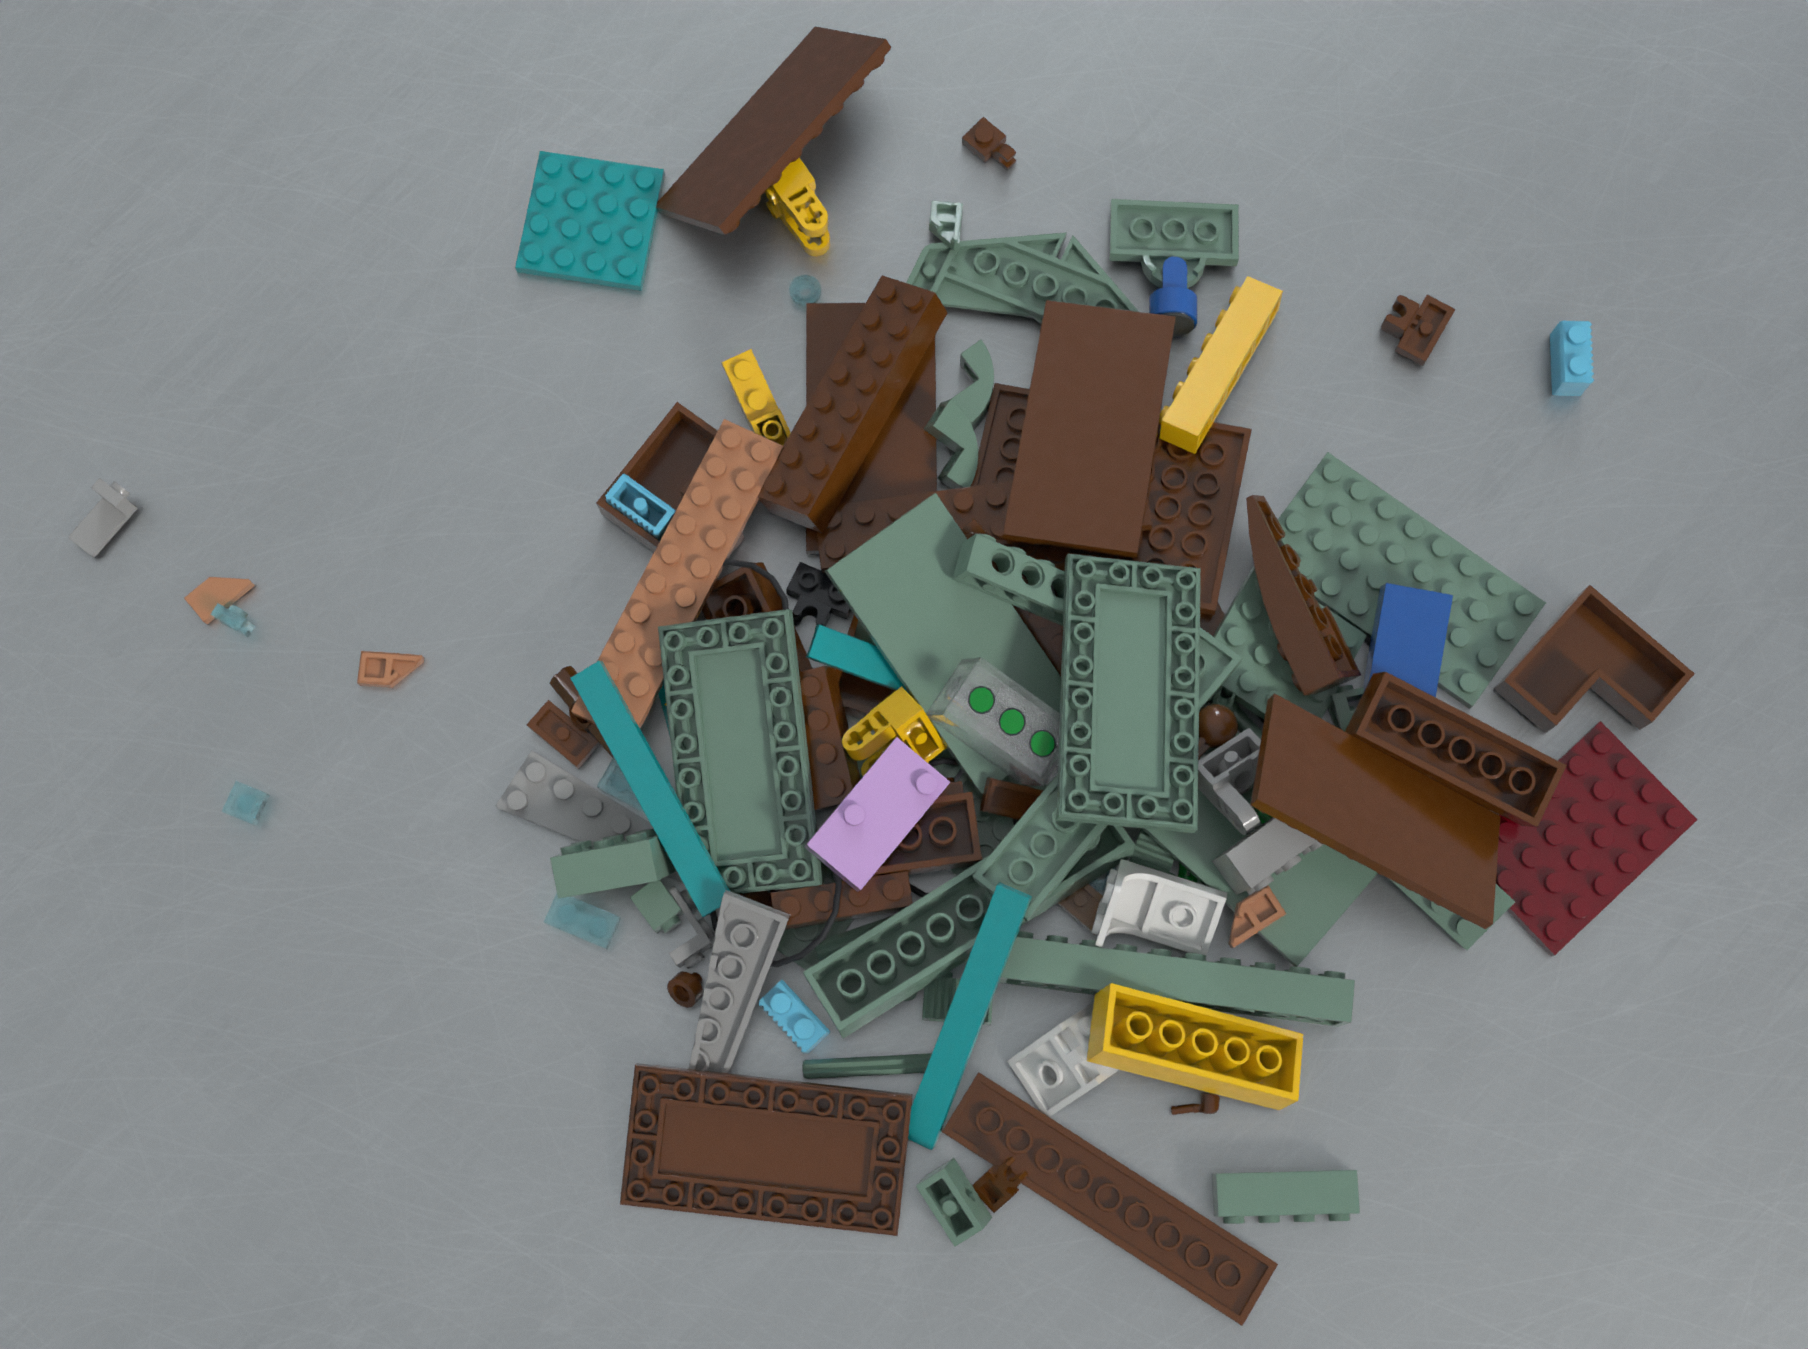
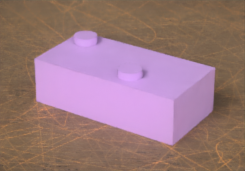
[804,737,950,892]

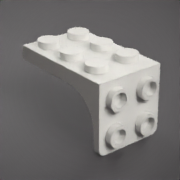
[1091,859,1227,956]

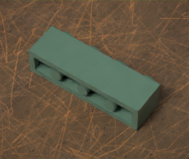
[1212,1170,1360,1224]

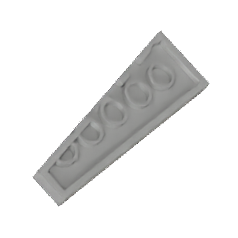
[688,890,790,1074]

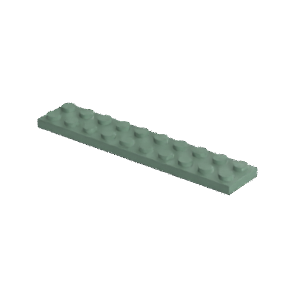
[973,627,1242,922]

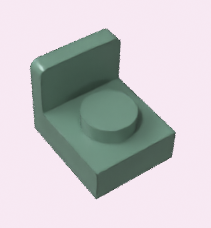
[1328,685,1364,731]

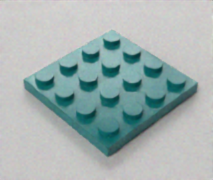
[515,151,665,291]

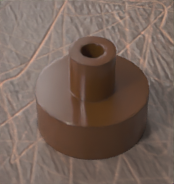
[667,971,703,1008]

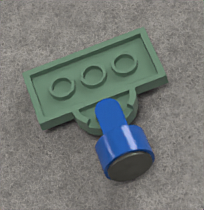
[1109,199,1239,337]

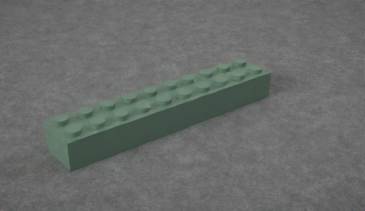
[803,825,1135,1039]
[999,931,1355,1027]

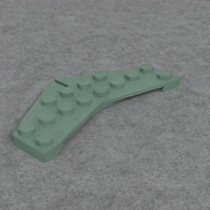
[906,232,1139,324]

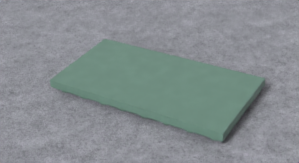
[825,493,1061,795]
[1056,554,1201,833]
[658,609,823,899]
[1142,705,1378,967]

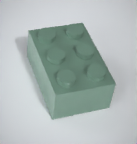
[550,828,675,899]

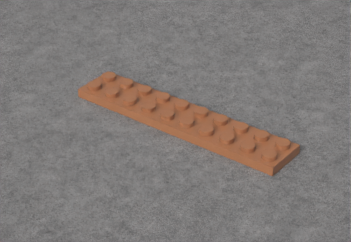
[571,419,784,728]

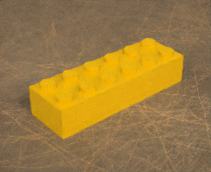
[1086,983,1304,1110]

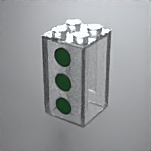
[926,657,1060,786]

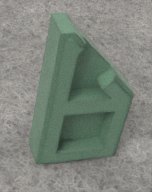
[929,201,963,251]

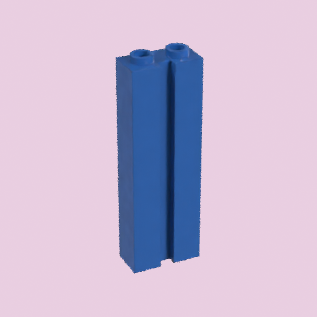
[1363,583,1453,697]

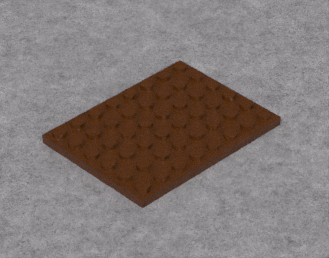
[970,383,1252,615]

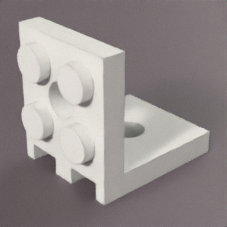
[1007,1002,1119,1117]

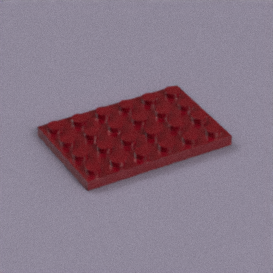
[1496,721,1698,957]

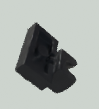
[786,562,851,629]

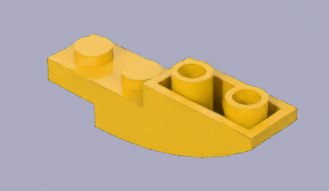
[721,349,791,446]

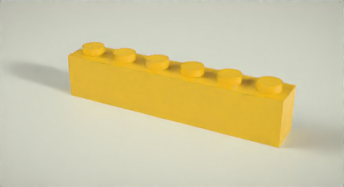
[1159,276,1283,454]

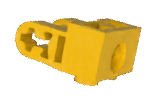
[765,157,830,257]
[842,686,946,776]

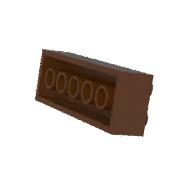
[1345,672,1567,827]

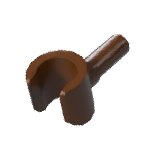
[1171,1093,1220,1115]

